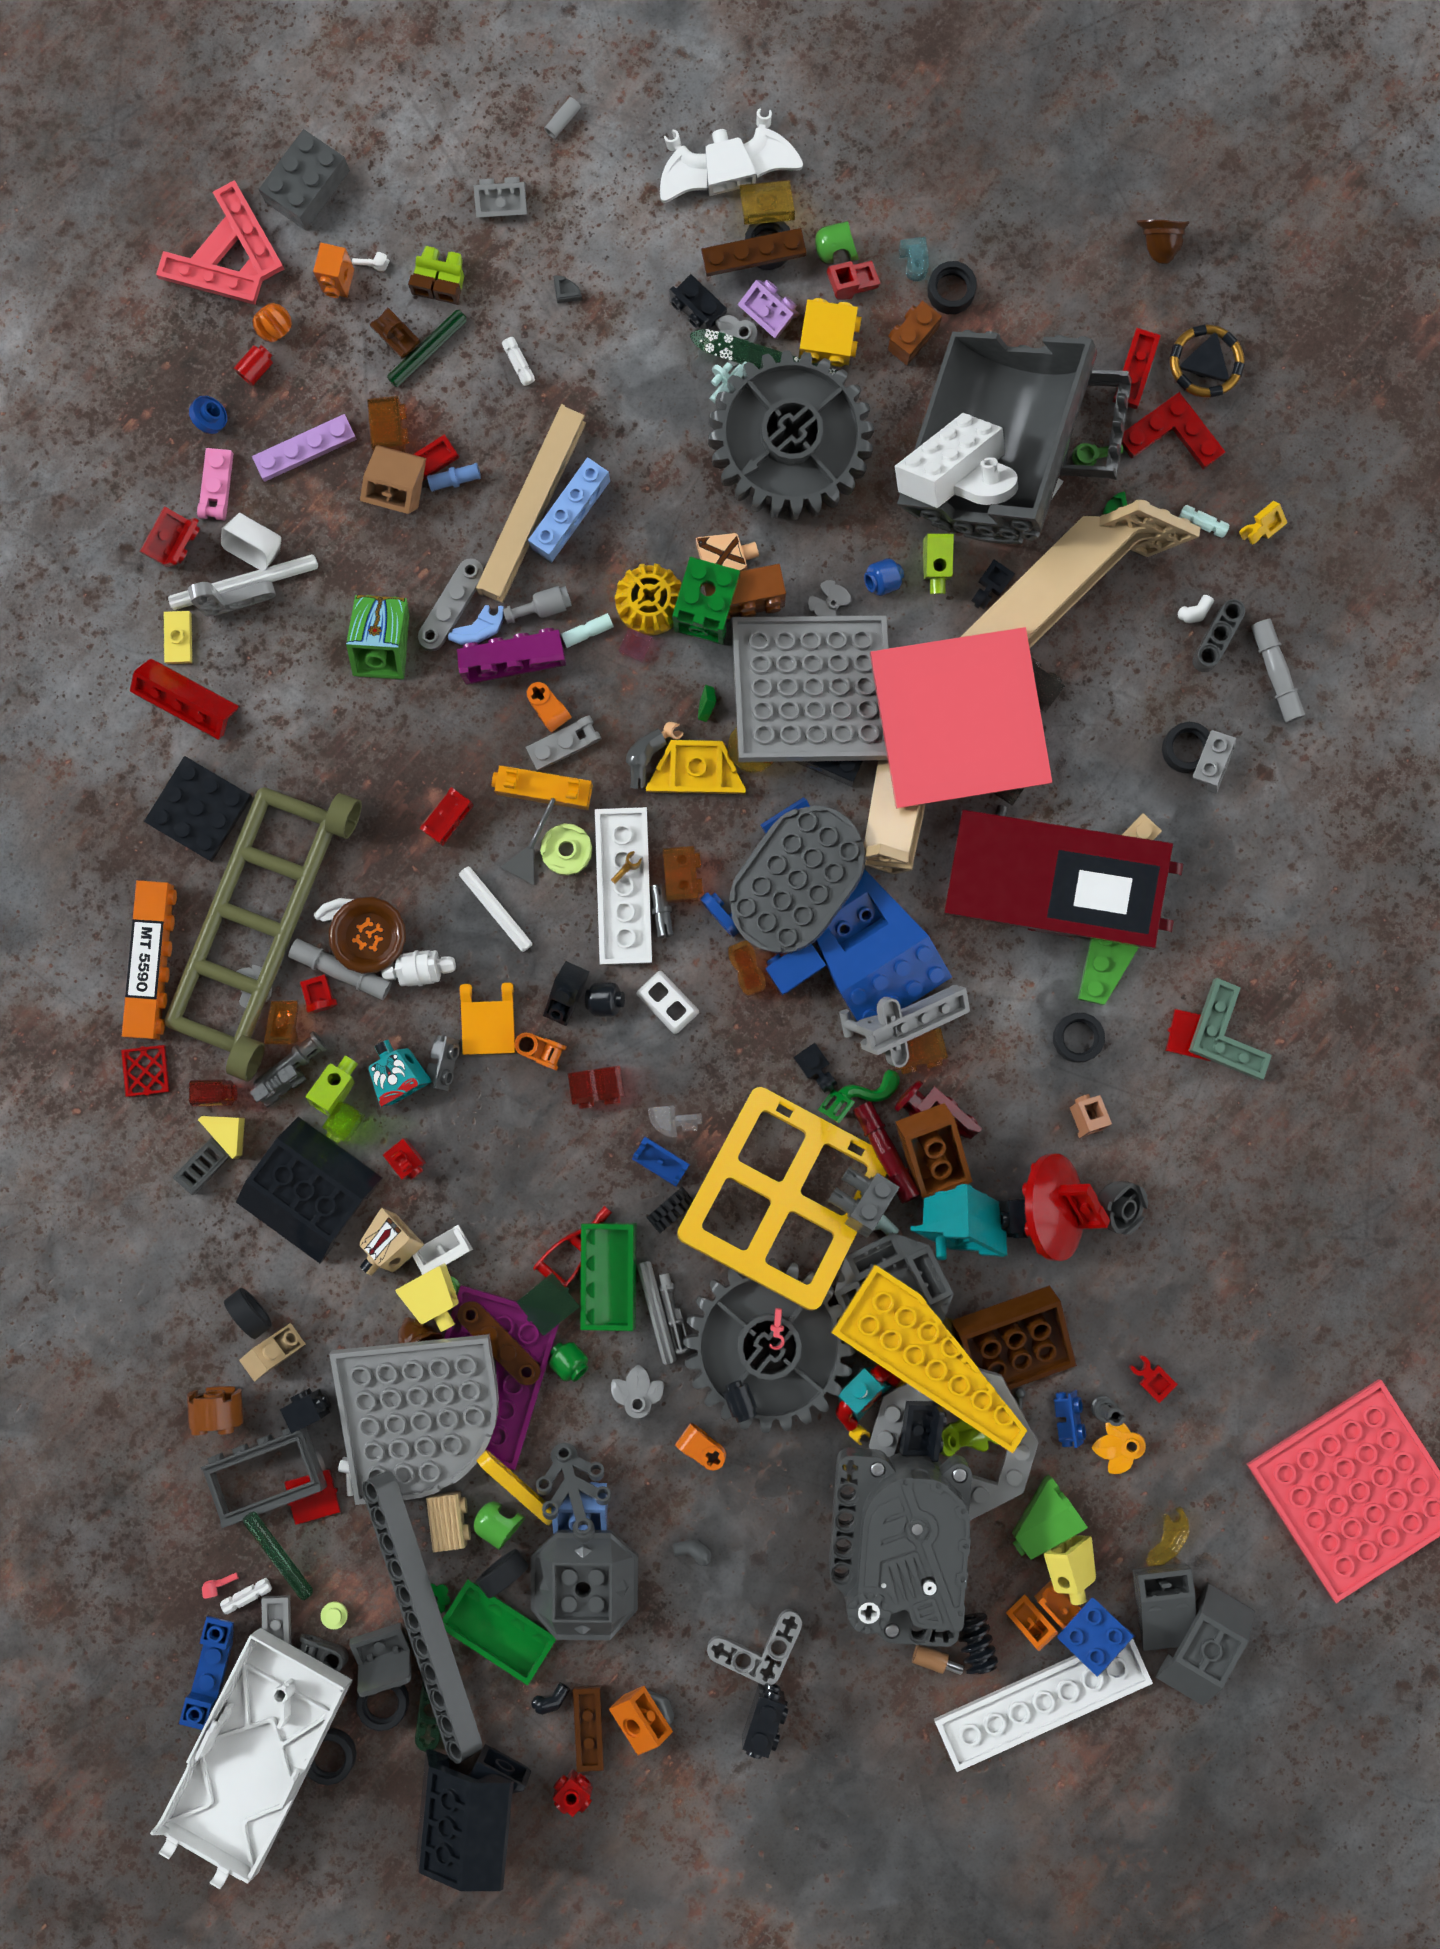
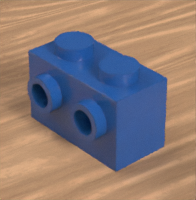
[765,944,826,996]

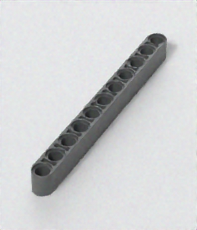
[362,1471,482,1764]

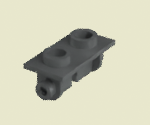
[426,1035,460,1091]

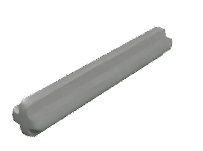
[637,1261,677,1365]

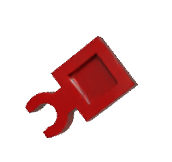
[1129,1355,1178,1404]

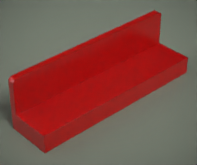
[130,659,239,740]

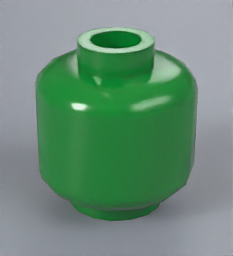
[549,1342,589,1382]

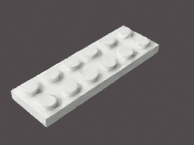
[595,807,652,965]

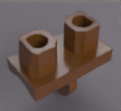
[370,308,420,359]

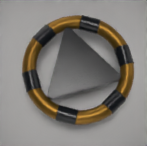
[1170,324,1245,398]

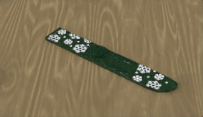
[690,329,838,375]

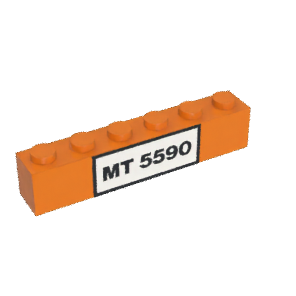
[122,880,177,1040]

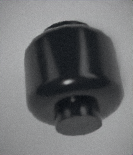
[585,983,625,1016]

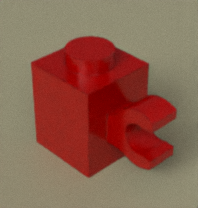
[383,1138,426,1180]

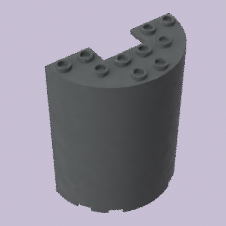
[897,330,1097,544]

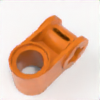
[527,682,572,733]
[514,1032,567,1071]
[675,1423,726,1471]

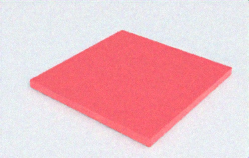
[870,627,1052,809]
[1246,1379,1440,1603]

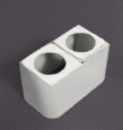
[221,513,281,571]

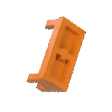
[1034,1581,1081,1629]

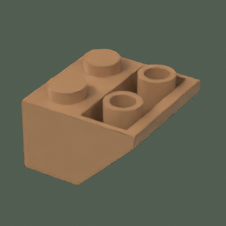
[360,445,426,514]

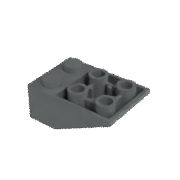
[1132,1563,1196,1651]

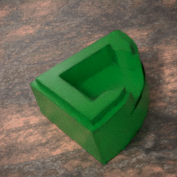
[1102,491,1127,515]
[698,685,716,722]

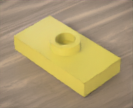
[164,611,192,664]

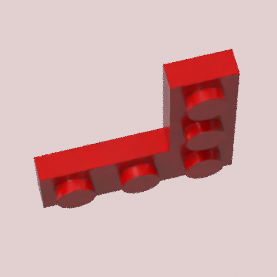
[1122,392,1225,469]

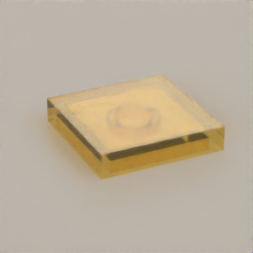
[740,180,795,225]

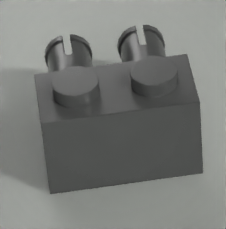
[828,1165,900,1238]

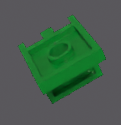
[672,557,740,645]

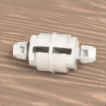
[381,950,456,987]

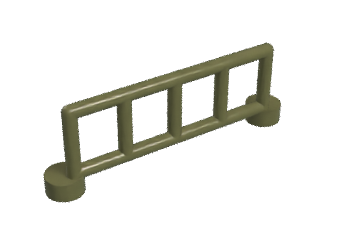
[164,787,362,1082]

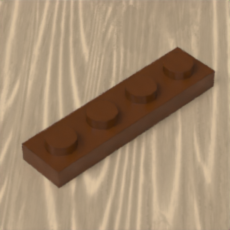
[701,228,807,277]

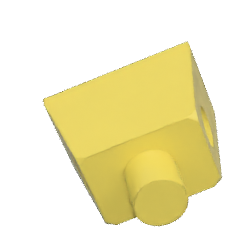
[395,1263,459,1332]
[1044,1535,1096,1605]

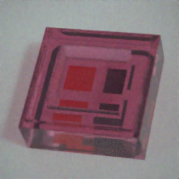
[619,628,653,663]

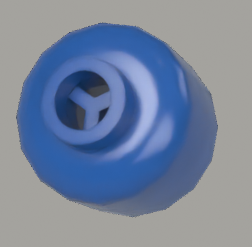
[864,558,904,596]

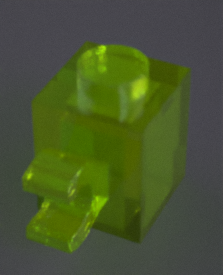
[322,1101,366,1143]

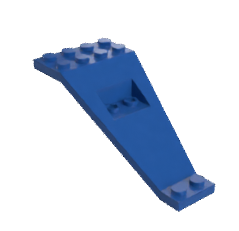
[760,797,952,1022]

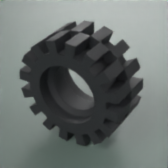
[646,1187,694,1233]

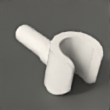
[352,252,390,272]
[338,1457,354,1496]

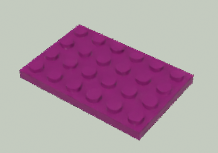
[444,1285,562,1470]

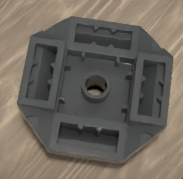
[834,1232,954,1323]
[531,1530,638,1640]

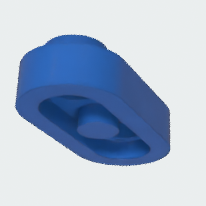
[699,892,739,938]

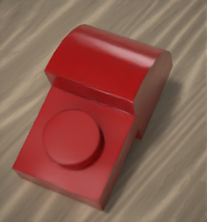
[827,261,880,300]

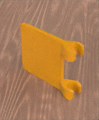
[460,982,515,1055]

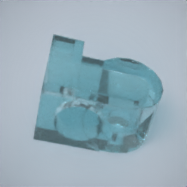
[899,237,929,282]

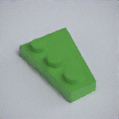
[1078,938,1139,1005]

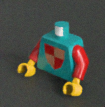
[835,1365,906,1445]

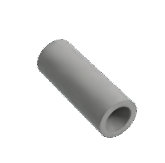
[544,97,581,139]

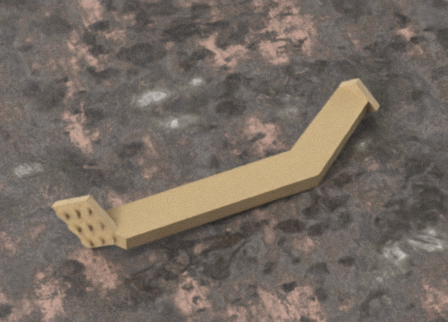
[864,500,1201,875]

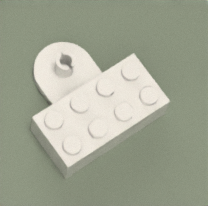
[895,413,1018,508]

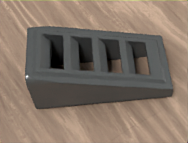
[173,1138,230,1195]

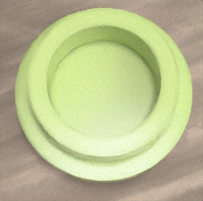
[321,1601,348,1629]

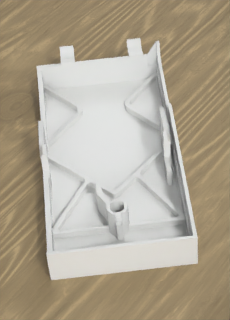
[150,1628,352,1889]

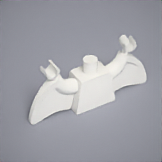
[660,109,803,203]

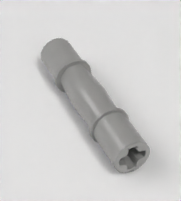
[1251,619,1305,723]
[288,938,392,1000]

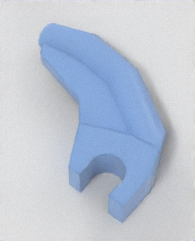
[448,605,504,645]

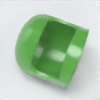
[815,221,859,264]
[473,1501,525,1550]

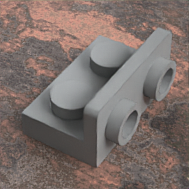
[473,177,527,218]
[1193,730,1236,794]

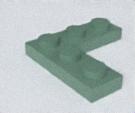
[1189,978,1272,1080]

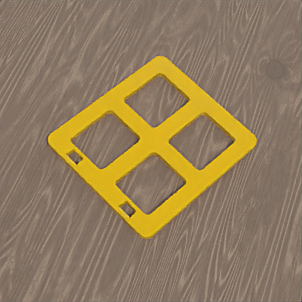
[677,1087,887,1311]

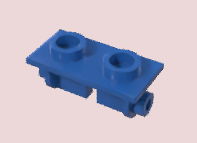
[1054,1390,1086,1448]

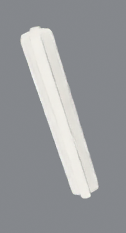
[459,866,532,952]

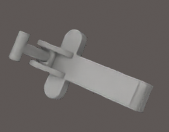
[839,985,970,1068]

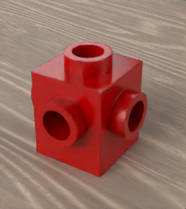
[553,1769,593,1817]

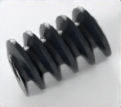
[958,1612,998,1674]

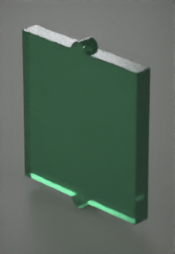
[517,1273,580,1336]

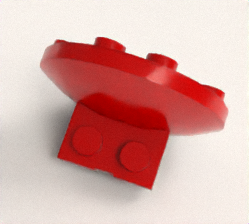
[1022,1154,1110,1261]

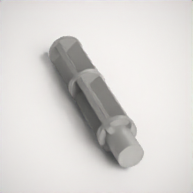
[659,1273,691,1354]

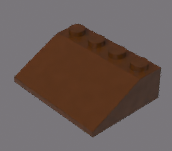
[951,1285,1077,1390]

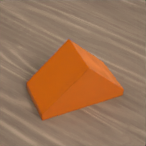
[1006,1594,1059,1651]

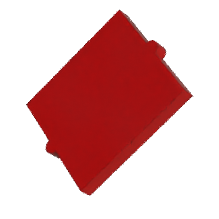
[1165,1009,1211,1061]
[284,1469,341,1525]

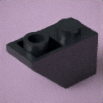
[543,961,590,1026]

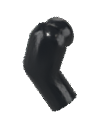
[531,1682,570,1715]

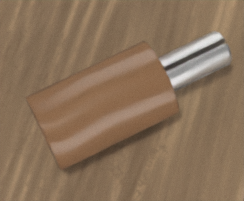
[912,1645,964,1675]

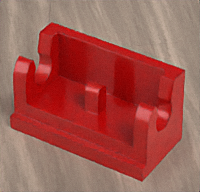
[419,787,474,846]

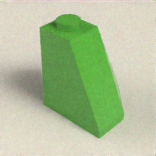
[1012,1474,1088,1560]

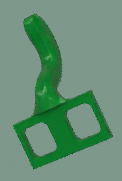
[818,1069,900,1123]

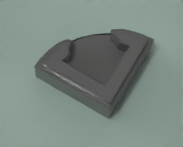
[553,275,582,303]

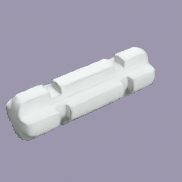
[502,337,535,386]
[220,1578,272,1614]

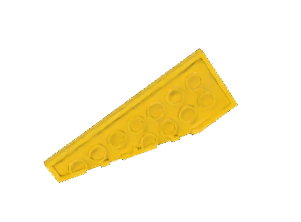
[831,1264,1027,1453]

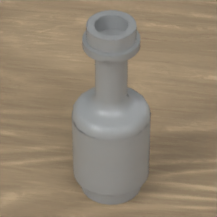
[503,586,572,624]

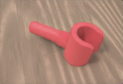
[202,1572,239,1598]

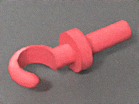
[769,1308,785,1350]

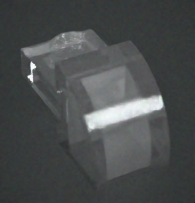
[648,1105,703,1137]

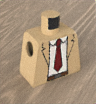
[360,1208,424,1276]

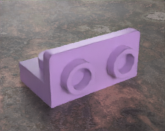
[738,280,800,339]

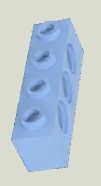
[528,457,610,563]

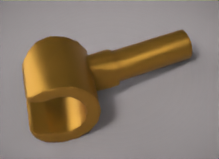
[611,851,642,884]

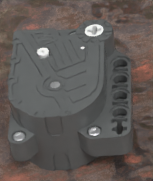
[829,1448,972,1647]

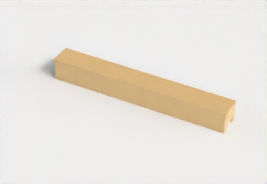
[476,404,586,603]

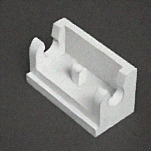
[413,1225,473,1275]

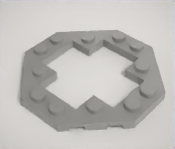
[869,1368,1038,1520]

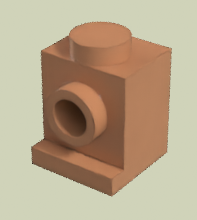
[1070,1094,1112,1138]

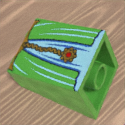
[346,595,409,679]

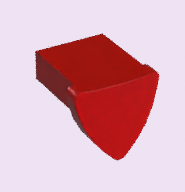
[300,974,337,1013]

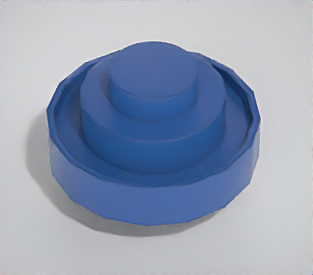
[189,396,227,434]

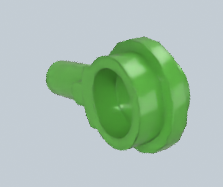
[1072,443,1123,466]

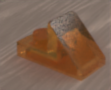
[264,1001,299,1044]

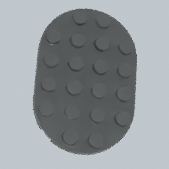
[730,805,865,954]

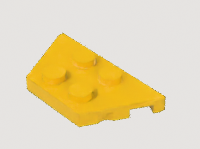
[646,740,746,794]

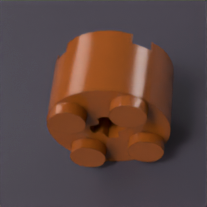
[187,1386,243,1435]

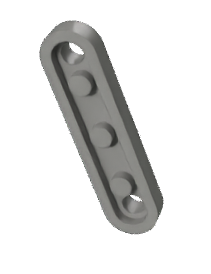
[418,558,484,651]

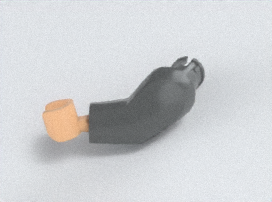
[626,722,683,789]

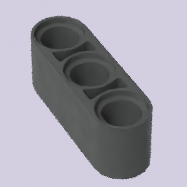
[1192,599,1246,672]

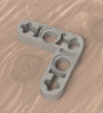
[188,581,276,617]
[707,1609,802,1685]

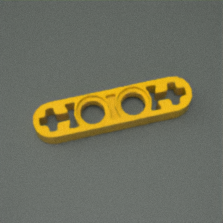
[476,1450,552,1526]

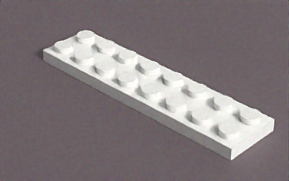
[934,1639,1153,1772]

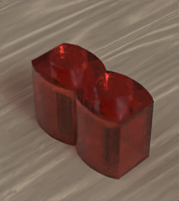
[568,1066,625,1109]
[189,1079,238,1107]

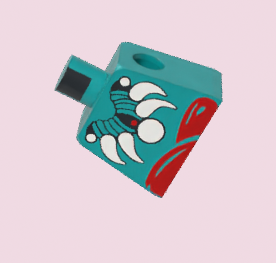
[369,1040,432,1107]

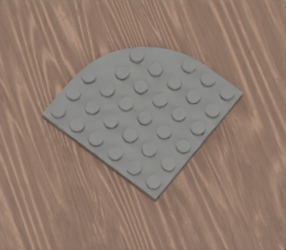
[329,1334,499,1505]

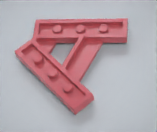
[156,180,285,305]

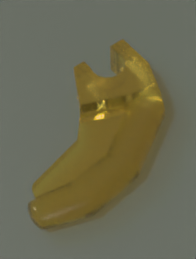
[1146,1506,1190,1567]

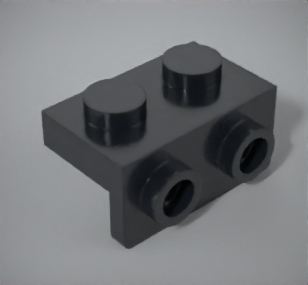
[899,1401,947,1462]

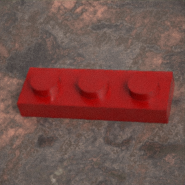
[1112,328,1161,409]

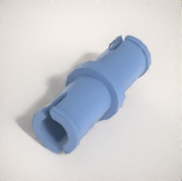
[427,463,481,492]

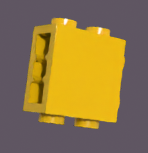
[799,298,862,367]

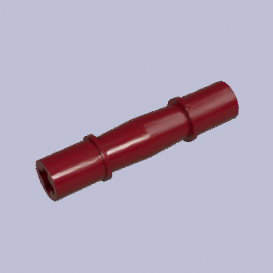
[853,1101,921,1204]

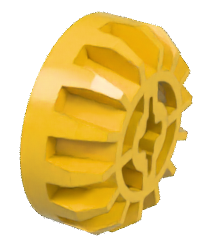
[615,563,682,636]

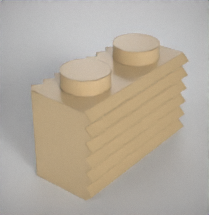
[426,1491,471,1553]

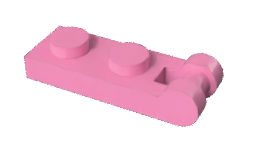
[197,448,234,521]

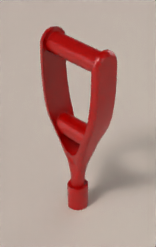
[533,1206,612,1293]

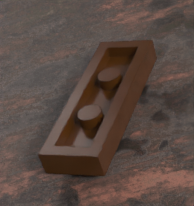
[573,1685,604,1772]

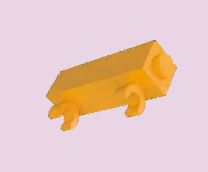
[491,765,593,810]

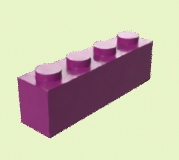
[457,628,566,685]

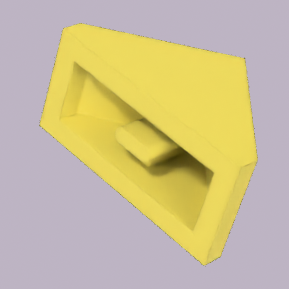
[198,1116,245,1159]

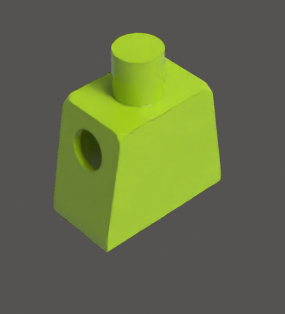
[923,534,954,595]
[305,1056,358,1119]

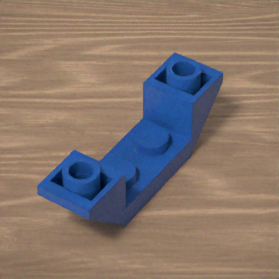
[179,1616,234,1730]

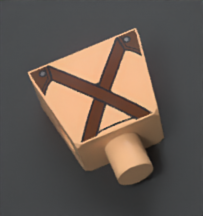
[696,533,759,571]

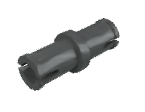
[650,884,674,938]

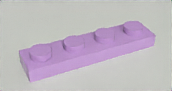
[252,414,357,482]

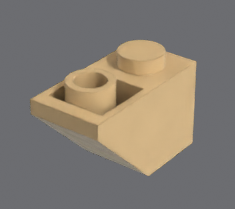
[239,1323,306,1382]

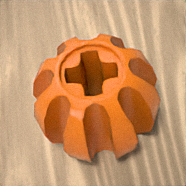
[253,303,292,342]

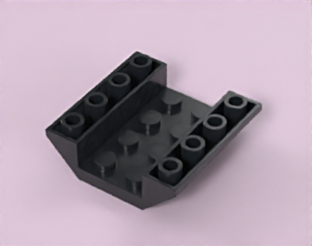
[236,1117,383,1264]
[416,1748,514,1892]

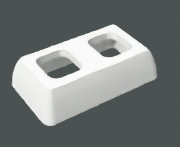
[636,971,699,1034]

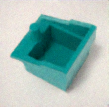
[911,1184,1007,1260]

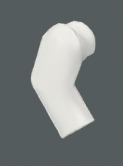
[1178,595,1214,623]

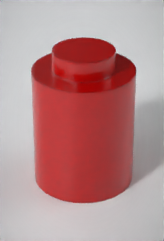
[233,345,273,386]

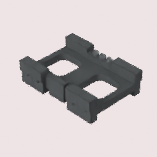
[250,1064,307,1108]

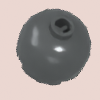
[1098,1181,1148,1235]

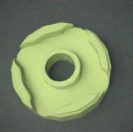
[540,823,592,876]

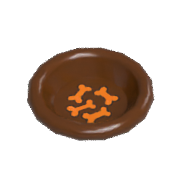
[329,897,406,974]

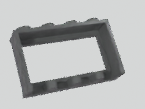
[1059,370,1132,480]
[200,1427,327,1528]

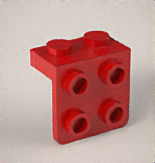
[139,506,200,567]

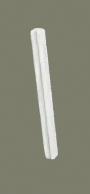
[168,554,318,610]

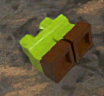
[408,246,464,305]

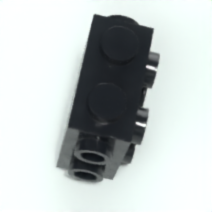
[742,1683,788,1759]

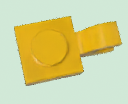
[1239,501,1288,545]

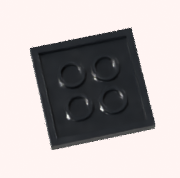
[144,756,252,862]

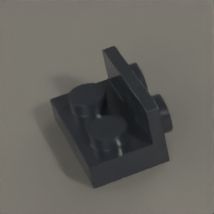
[669,274,727,333]

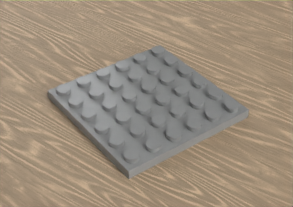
[732,616,889,762]

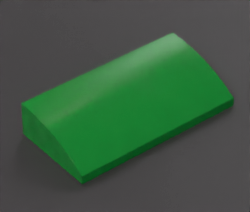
[580,1223,637,1331]
[442,1579,556,1686]

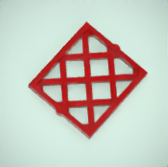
[121,1045,170,1097]

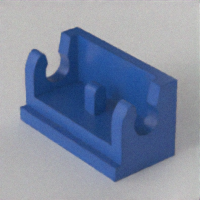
[632,1137,690,1186]

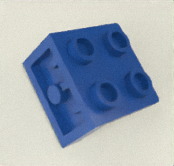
[1057,1598,1135,1677]

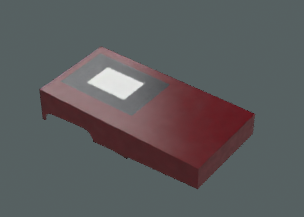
[944,810,1184,950]

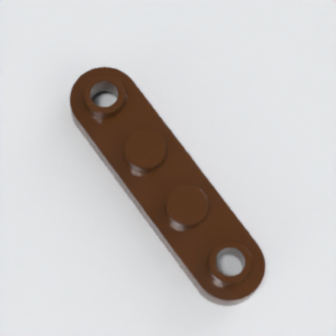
[458,1301,541,1385]

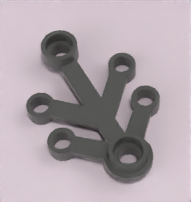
[536,1443,611,1543]

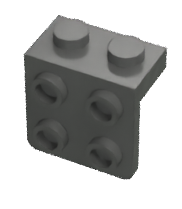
[349,1622,411,1697]

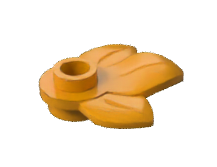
[1092,1423,1146,1474]

